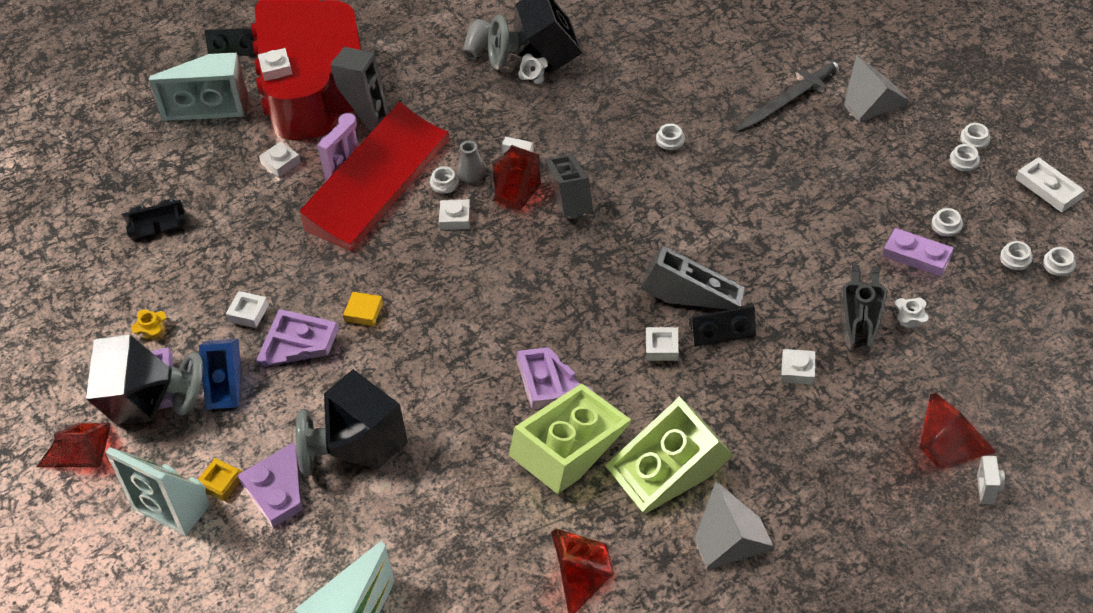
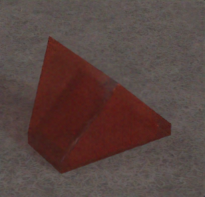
[492,145,541,210]
[919,393,996,467]
[36,423,110,467]
[551,528,615,613]

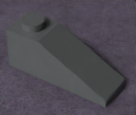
[331,47,389,132]
[545,154,593,219]
[640,245,745,310]

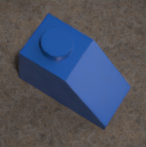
[199,339,242,410]

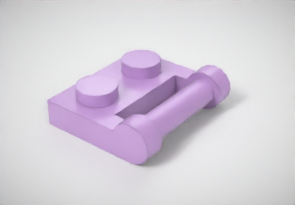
[317,113,358,181]

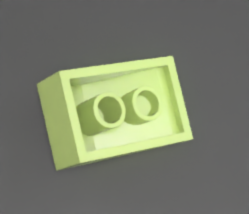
[509,383,631,494]
[605,397,734,514]

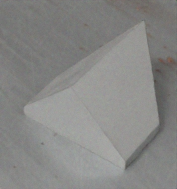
[844,54,908,123]
[695,481,774,570]

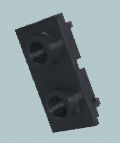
[204,28,257,55]
[122,199,187,239]
[688,306,756,346]

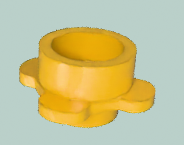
[131,309,167,339]

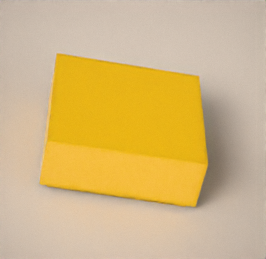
[343,292,383,327]
[197,458,242,502]

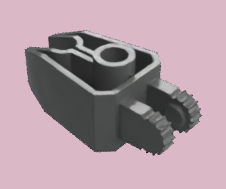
[840,264,888,353]

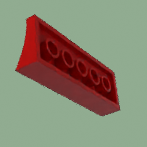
[299,101,449,252]

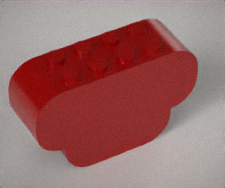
[251,0,362,140]

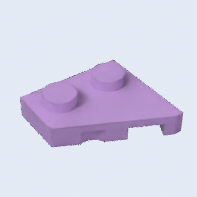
[256,309,339,367]
[516,347,593,409]
[237,442,302,528]

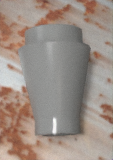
[462,19,490,60]
[457,141,486,184]

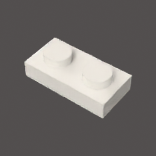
[1016,157,1085,212]

